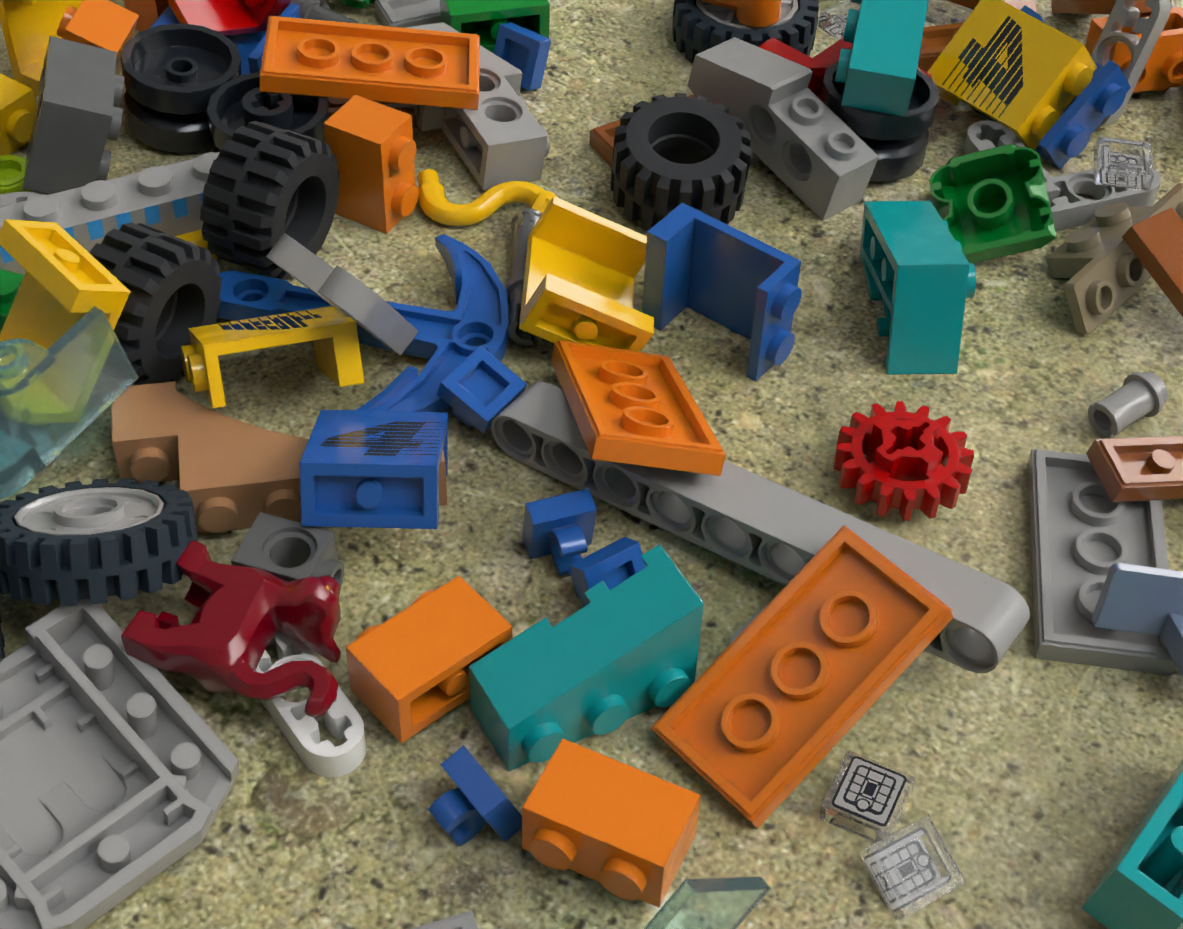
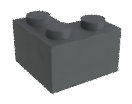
[23,36,124,194]

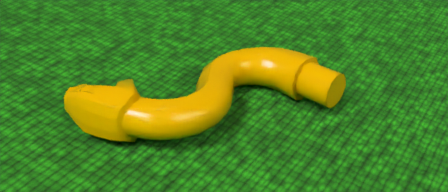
[417,169,558,227]

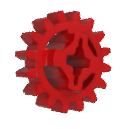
[833,401,974,521]

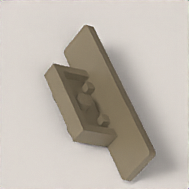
[1046,183,1183,334]

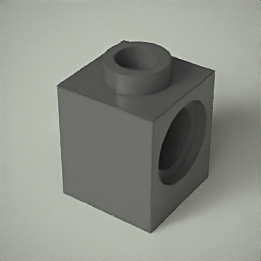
[231,512,344,587]

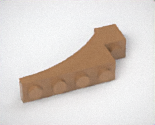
[111,381,447,534]

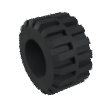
[610,93,752,231]
[200,121,340,280]
[89,222,222,386]

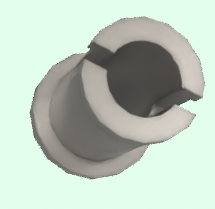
[1088,372,1168,438]

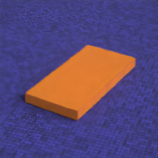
[260,16,480,110]
[551,340,726,476]
[651,525,954,829]

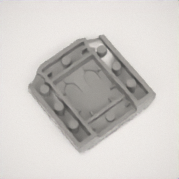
[0,599,239,929]

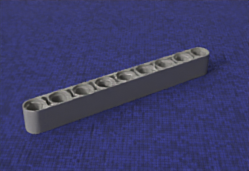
[491,381,1030,673]

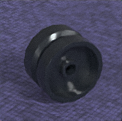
[121,23,241,154]
[820,61,939,181]
[207,71,330,153]

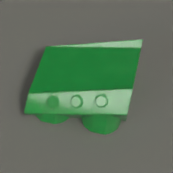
[929,144,1057,263]

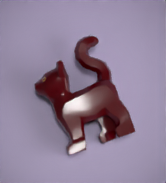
[121,541,341,718]

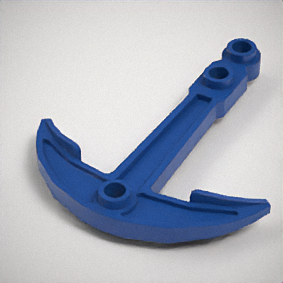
[217,234,509,412]

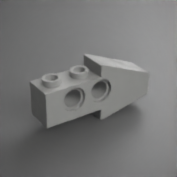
[406,22,550,190]
[687,37,879,221]

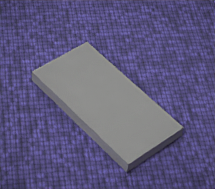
[1027,449,1176,675]

